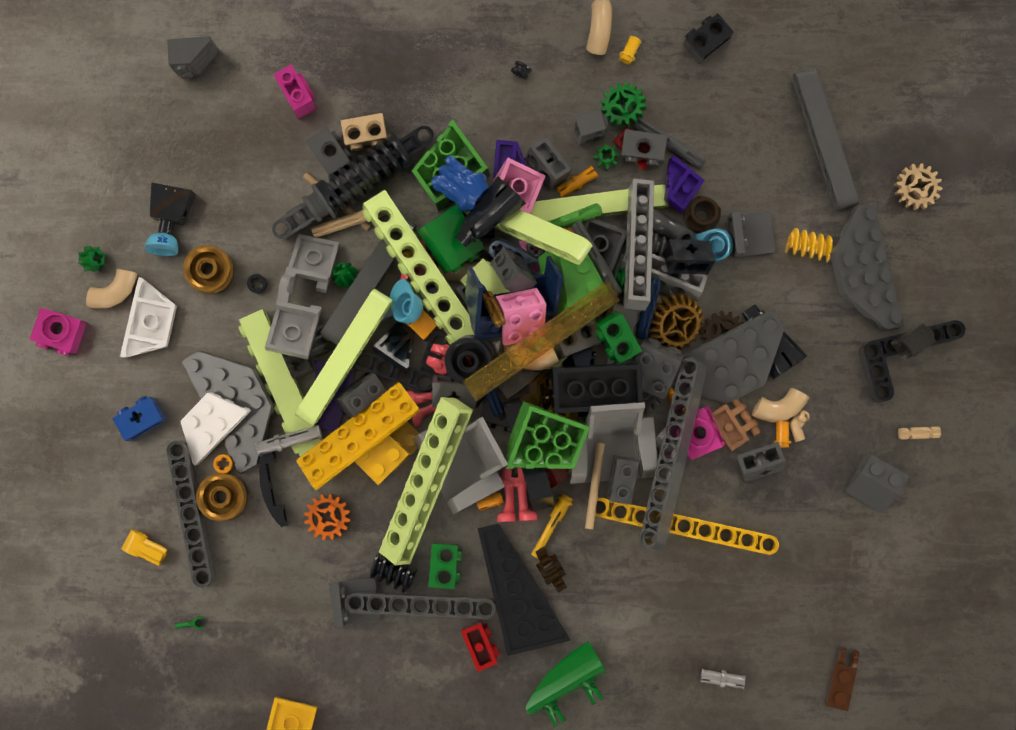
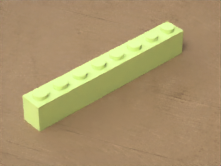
[238,309,323,457]

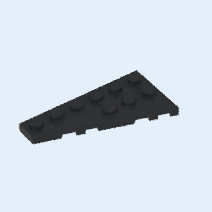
[478,523,571,656]

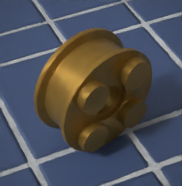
[183,245,234,294]
[196,473,247,521]

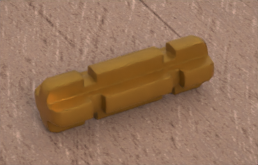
[482,291,506,328]

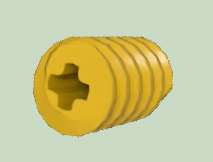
[785,228,833,263]

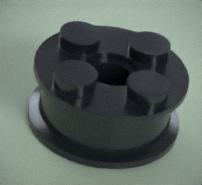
[445,335,496,386]

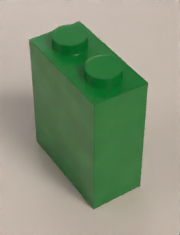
[417,204,485,274]

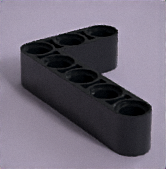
[859,320,966,403]
[352,331,449,392]
[503,397,554,511]

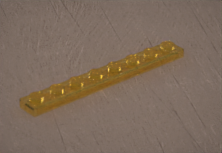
[463,281,620,401]

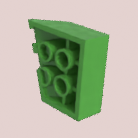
[412,119,490,212]
[538,252,608,321]
[505,401,590,469]

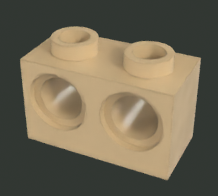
[341,113,387,151]

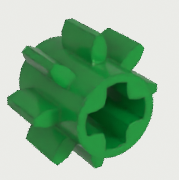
[593,143,620,170]
[78,245,105,272]
[331,262,359,289]

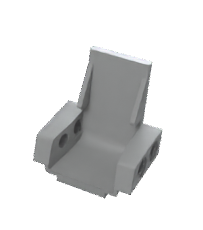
[569,402,658,484]
[413,417,508,514]

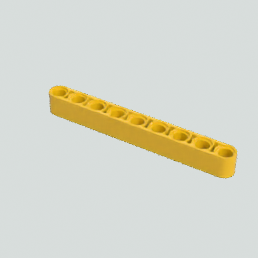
[595,497,779,555]

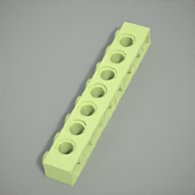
[362,190,474,345]
[379,397,473,565]

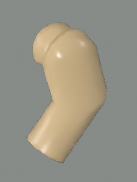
[789,410,810,442]

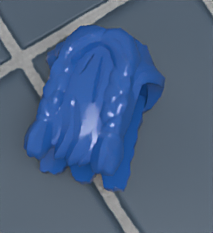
[431,155,488,211]

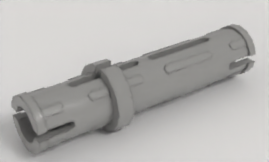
[255,425,322,456]

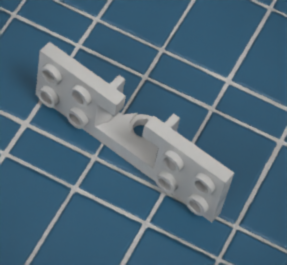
[265,234,340,359]

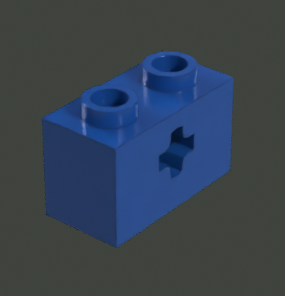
[112,396,167,441]

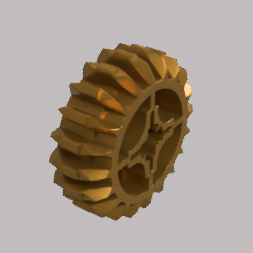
[649,293,704,350]

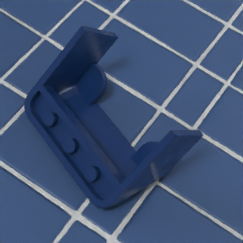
[465,256,563,339]

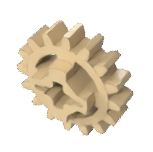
[894,163,943,210]

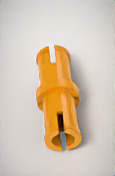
[556,166,598,198]

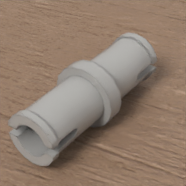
[700,669,746,689]

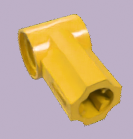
[121,529,168,566]

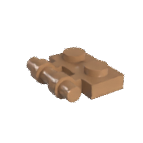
[712,398,761,451]

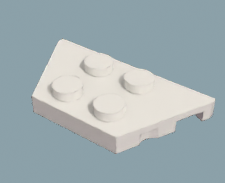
[120,277,177,358]
[181,392,251,466]

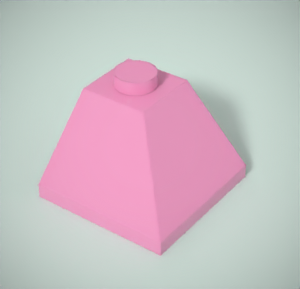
[491,158,546,214]

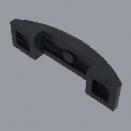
[259,451,289,527]

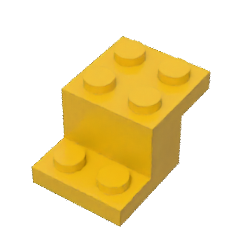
[354,421,420,485]

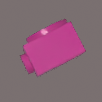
[273,64,317,119]
[29,307,87,356]
[676,406,726,460]

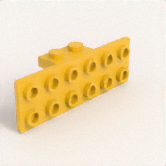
[296,382,420,490]

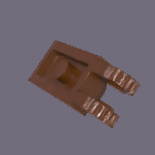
[825,647,860,711]

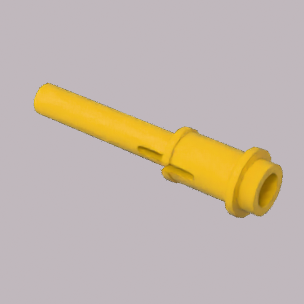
[531,493,573,558]

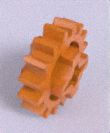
[304,494,351,540]

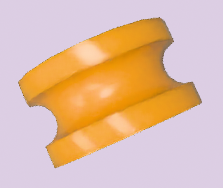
[213,454,234,473]

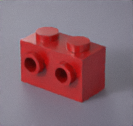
[461,621,500,672]

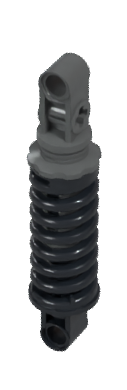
[272,126,434,239]

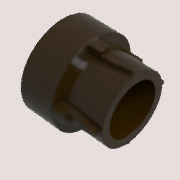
[683,196,721,234]

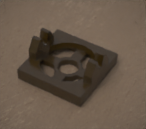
[519,369,552,410]

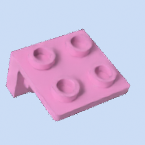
[496,288,546,346]

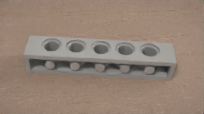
[624,179,654,311]

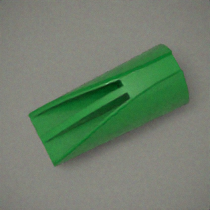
[526,641,607,728]

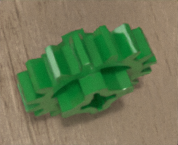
[601,82,647,128]

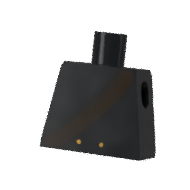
[150,182,196,235]

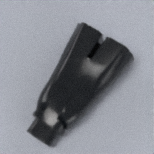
[455,176,526,247]
[742,304,807,380]

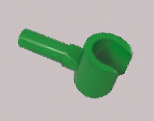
[175,616,205,630]

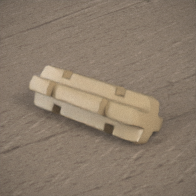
[898,426,941,440]

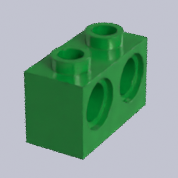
[594,311,642,364]
[428,543,462,589]

